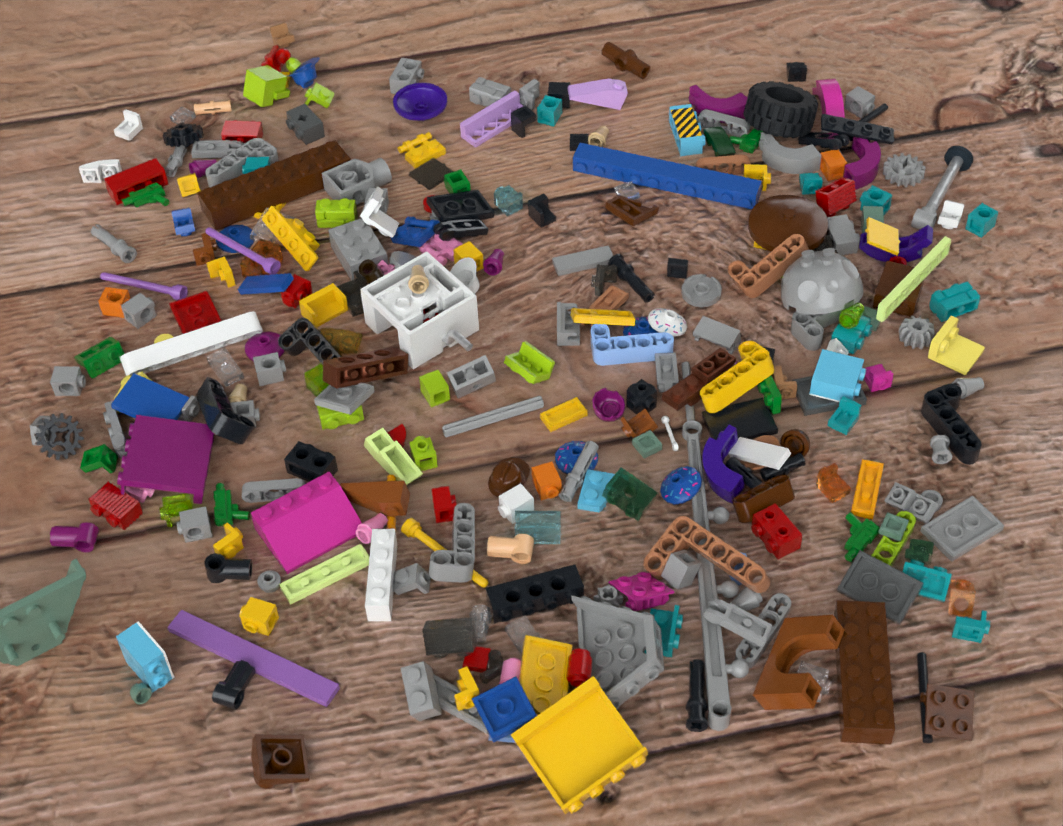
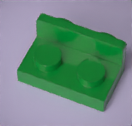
[74,337,125,378]

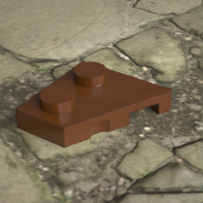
[605,195,659,226]

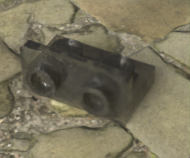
[337,271,368,317]

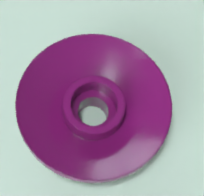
[245,332,285,362]

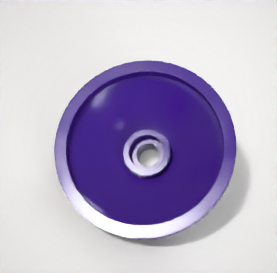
[393,83,448,121]

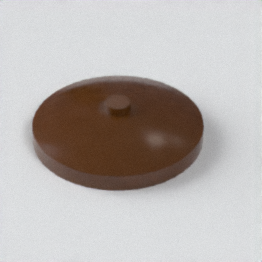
[748,195,828,251]

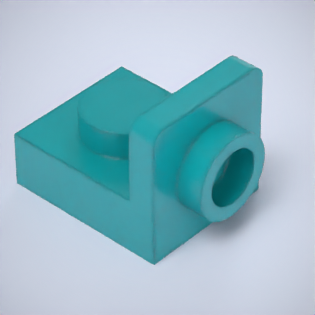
[799,173,823,195]
[952,610,990,643]

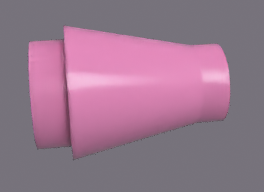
[356,513,388,544]

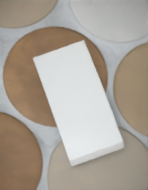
[79,159,122,183]

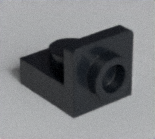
[786,62,807,82]

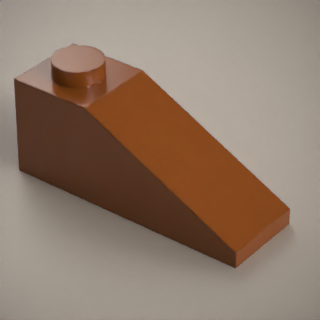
[340,480,410,517]

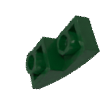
[703,126,736,157]

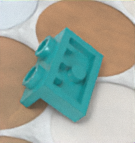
[902,560,952,602]
[644,605,683,657]

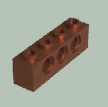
[323,347,408,389]

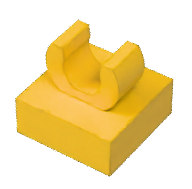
[176,173,200,197]

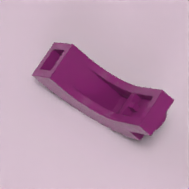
[689,84,747,123]
[843,137,881,190]

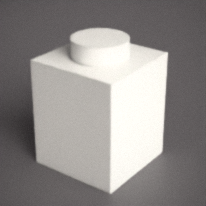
[498,483,534,524]

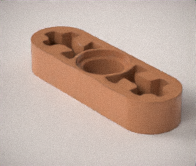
[696,155,751,175]

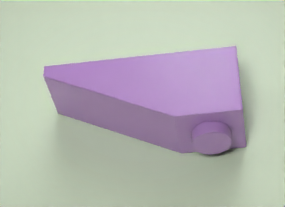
[568,78,628,110]

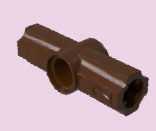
[602,42,650,79]

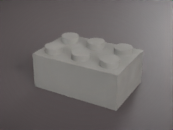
[328,218,388,283]

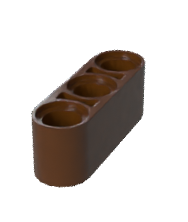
[732,475,795,523]

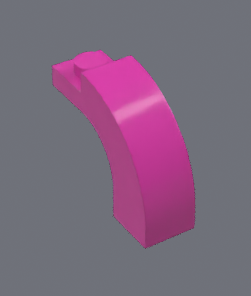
[812,79,845,118]

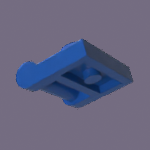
[390,216,440,247]

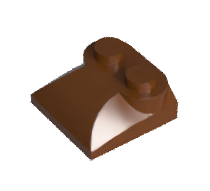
[251,734,310,789]

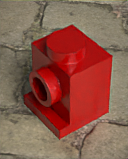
[281,274,313,309]
[431,486,457,523]

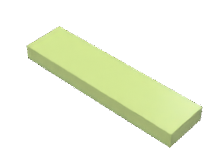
[279,544,370,605]

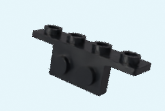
[821,114,894,144]

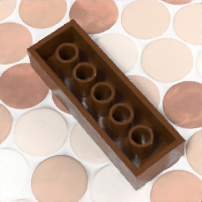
[834,600,895,745]

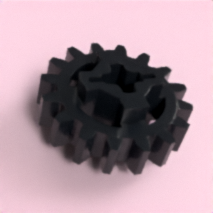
[163,123,204,147]
[34,413,84,460]

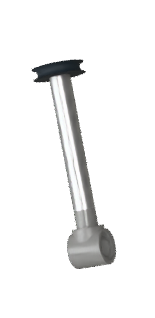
[911,145,974,230]

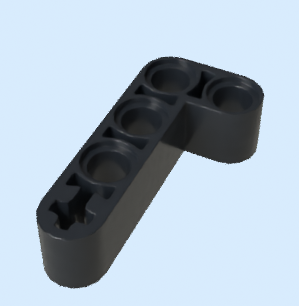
[278,318,343,364]
[195,377,255,444]
[921,384,982,465]

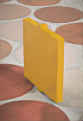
[865,217,900,256]

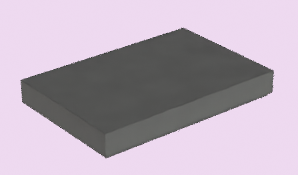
[792,376,867,416]
[837,550,923,625]

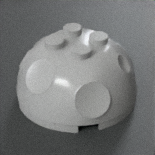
[781,248,864,315]

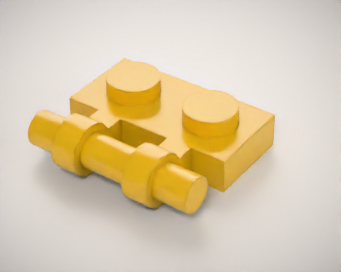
[398,132,446,169]

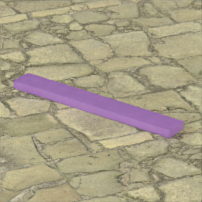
[168,610,340,707]

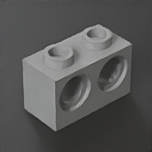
[389,57,424,94]

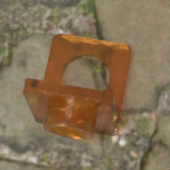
[948,579,976,617]

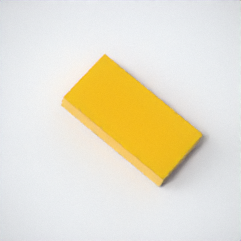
[540,397,588,432]

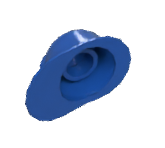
[288,57,320,89]

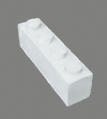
[365,529,398,621]

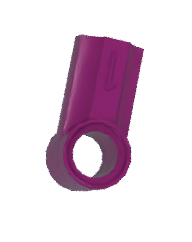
[50,522,99,553]

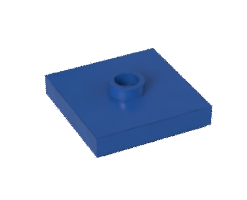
[472,676,537,743]

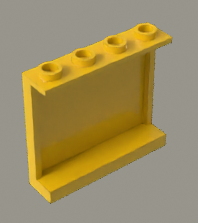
[511,676,648,815]

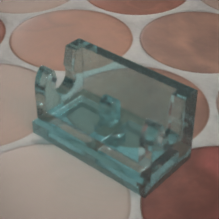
[515,511,561,544]

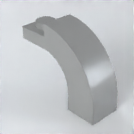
[759,132,822,174]

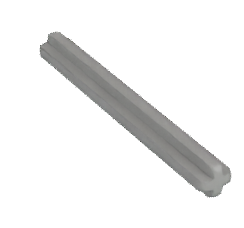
[442,396,544,437]

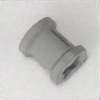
[930,435,952,464]

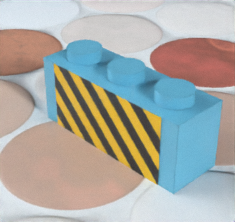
[669,104,706,156]

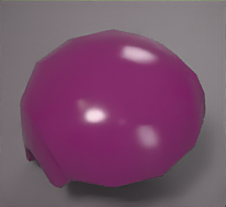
[592,388,625,422]

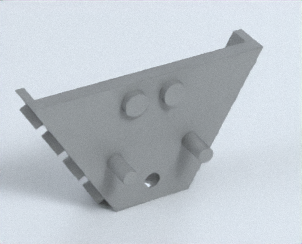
[571,595,664,709]

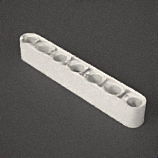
[120,311,263,376]

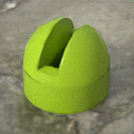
[286,57,301,73]

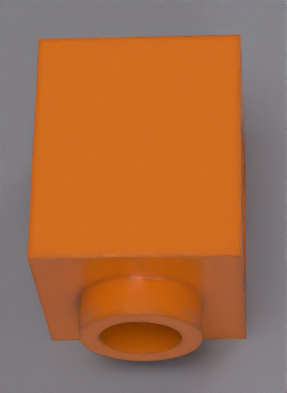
[820,150,847,181]
[98,287,131,318]
[531,461,562,501]

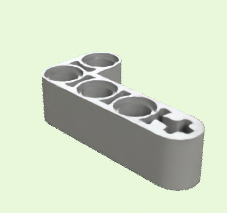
[205,138,279,187]
[791,300,860,351]
[429,503,475,583]

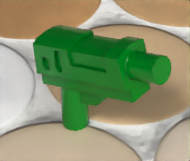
[730,129,763,154]
[122,182,169,208]
[213,483,250,526]
[844,512,880,562]

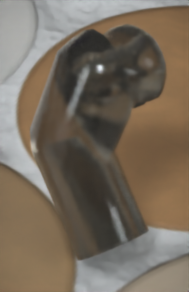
[479,650,503,684]

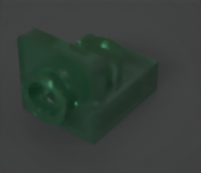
[904,539,934,565]

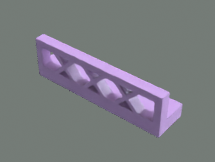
[460,90,523,148]

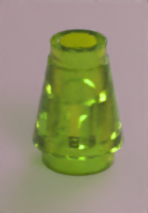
[839,303,864,329]

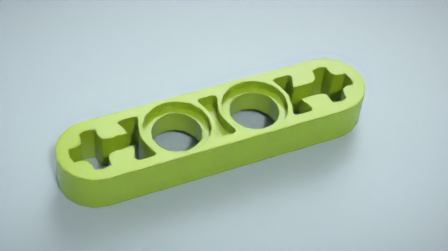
[871,511,916,566]

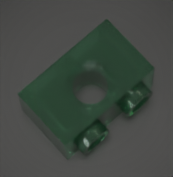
[602,467,658,521]

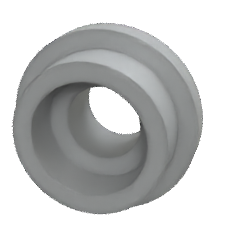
[257,570,281,593]

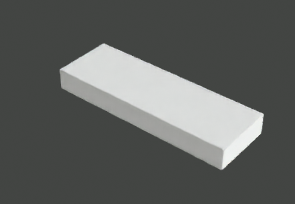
[728,437,791,470]

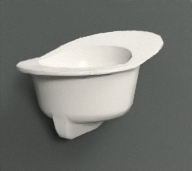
[450,257,480,294]

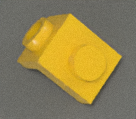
[743,164,771,191]
[213,523,244,559]

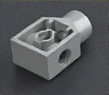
[322,158,392,205]

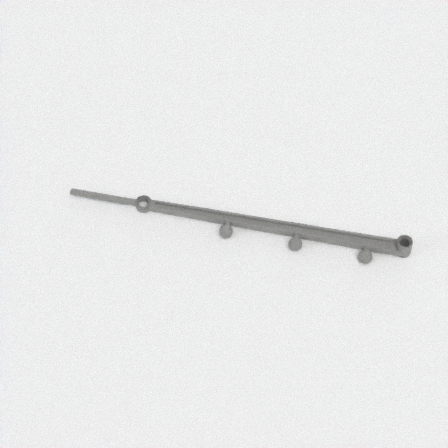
[681,362,749,731]

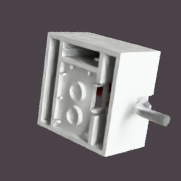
[360,252,479,369]

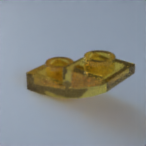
[316,328,363,354]

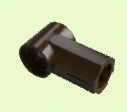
[359,259,384,284]

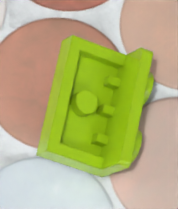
[503,341,555,384]

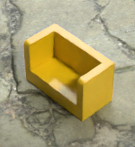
[299,283,348,327]

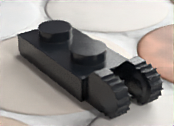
[798,132,849,150]
[433,218,489,241]

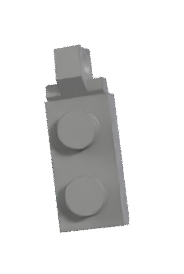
[655,353,679,392]

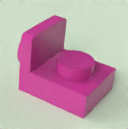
[864,364,894,392]

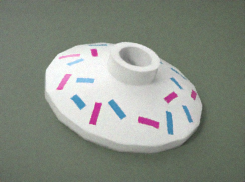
[648,308,687,337]

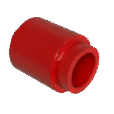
[566,648,593,687]

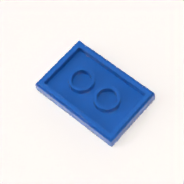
[111,373,190,420]

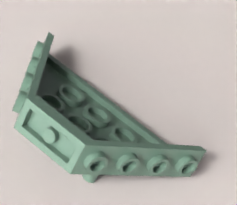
[0,558,86,666]

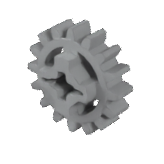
[883,153,925,187]

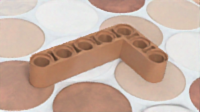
[643,516,770,593]

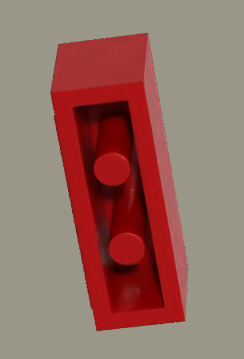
[104,158,168,205]

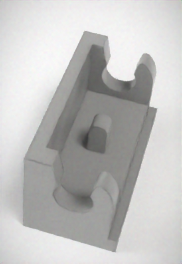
[557,302,580,346]
[693,316,741,355]

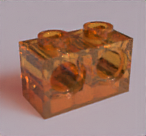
[240,239,283,279]

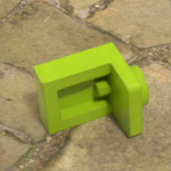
[304,83,335,108]

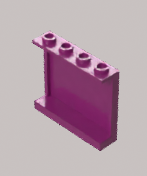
[117,415,214,504]

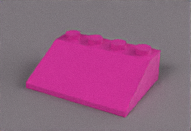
[251,472,362,574]

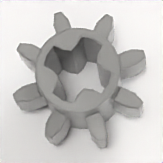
[594,584,623,607]

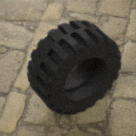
[744,81,818,138]

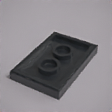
[426,190,495,223]
[702,397,778,440]

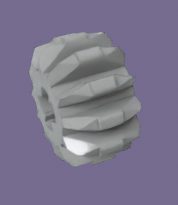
[898,315,935,350]

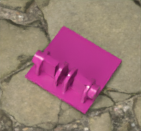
[608,572,674,612]

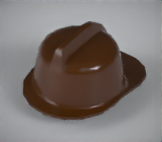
[488,457,530,498]

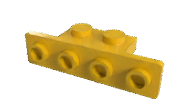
[262,206,320,271]

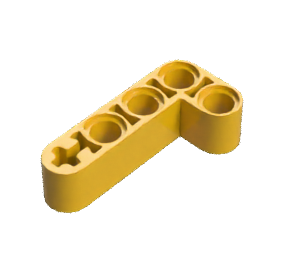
[700,341,774,413]

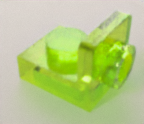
[159,493,193,528]

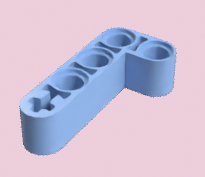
[591,324,674,366]

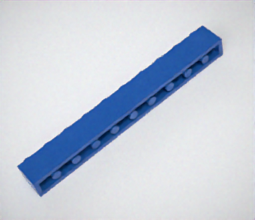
[573,143,762,209]

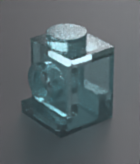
[494,185,523,216]

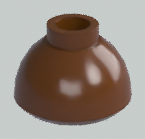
[780,429,810,457]

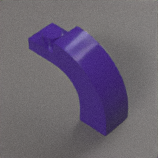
[859,225,933,262]
[702,425,744,504]

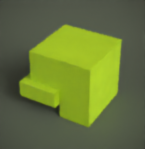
[243,65,290,107]

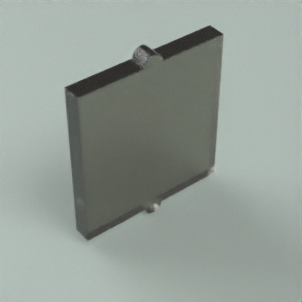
[409,157,454,190]

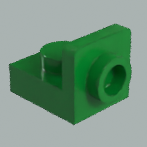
[80,444,118,474]

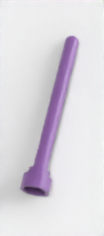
[205,227,281,275]
[100,272,188,300]

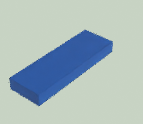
[237,273,294,295]

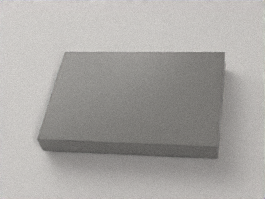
[921,495,1004,562]

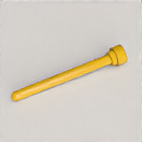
[401,518,488,588]

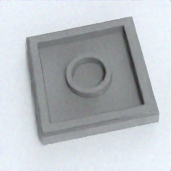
[314,382,375,415]

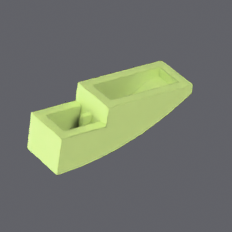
[364,428,423,485]

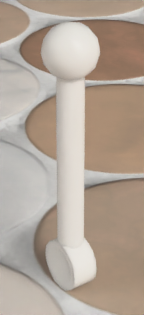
[661,416,678,451]

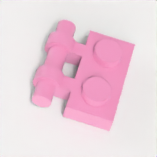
[418,234,463,266]

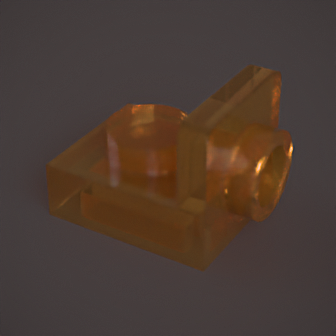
[816,463,851,503]

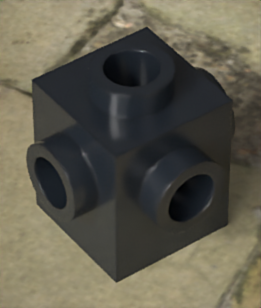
[626,379,657,415]

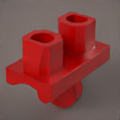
[261,45,291,72]

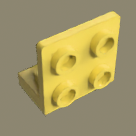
[928,316,985,375]

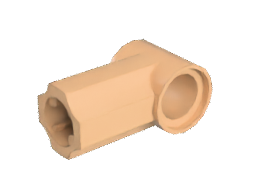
[487,534,534,564]

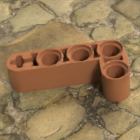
[728,234,809,298]

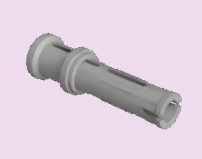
[91,224,137,263]

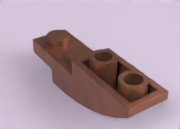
[662,348,736,411]

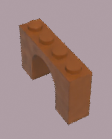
[753,614,845,710]

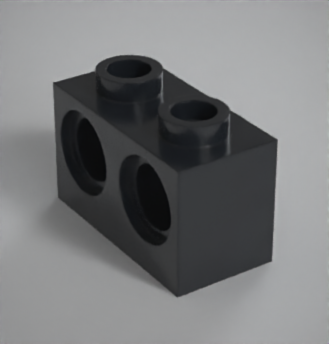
[284,441,338,482]

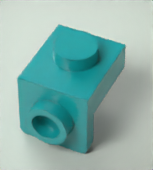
[827,396,861,435]

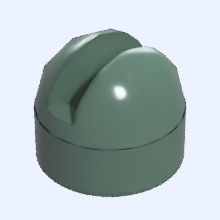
[130,683,152,704]

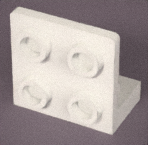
[360,186,399,238]

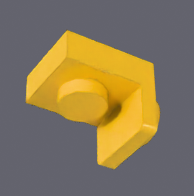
[206,256,236,288]
[454,666,480,711]

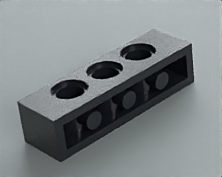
[486,564,584,624]

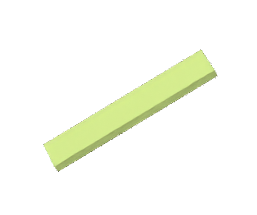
[876,236,951,322]

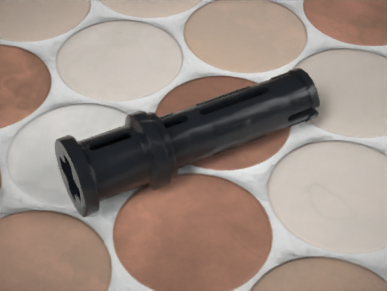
[608,254,655,303]
[686,660,708,732]

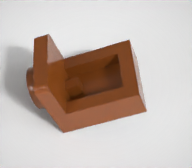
[193,233,217,266]
[620,409,658,438]

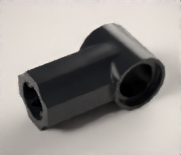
[204,553,252,583]
[212,660,256,710]

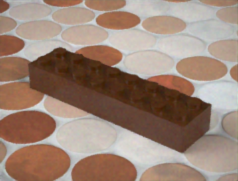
[197,140,351,230]

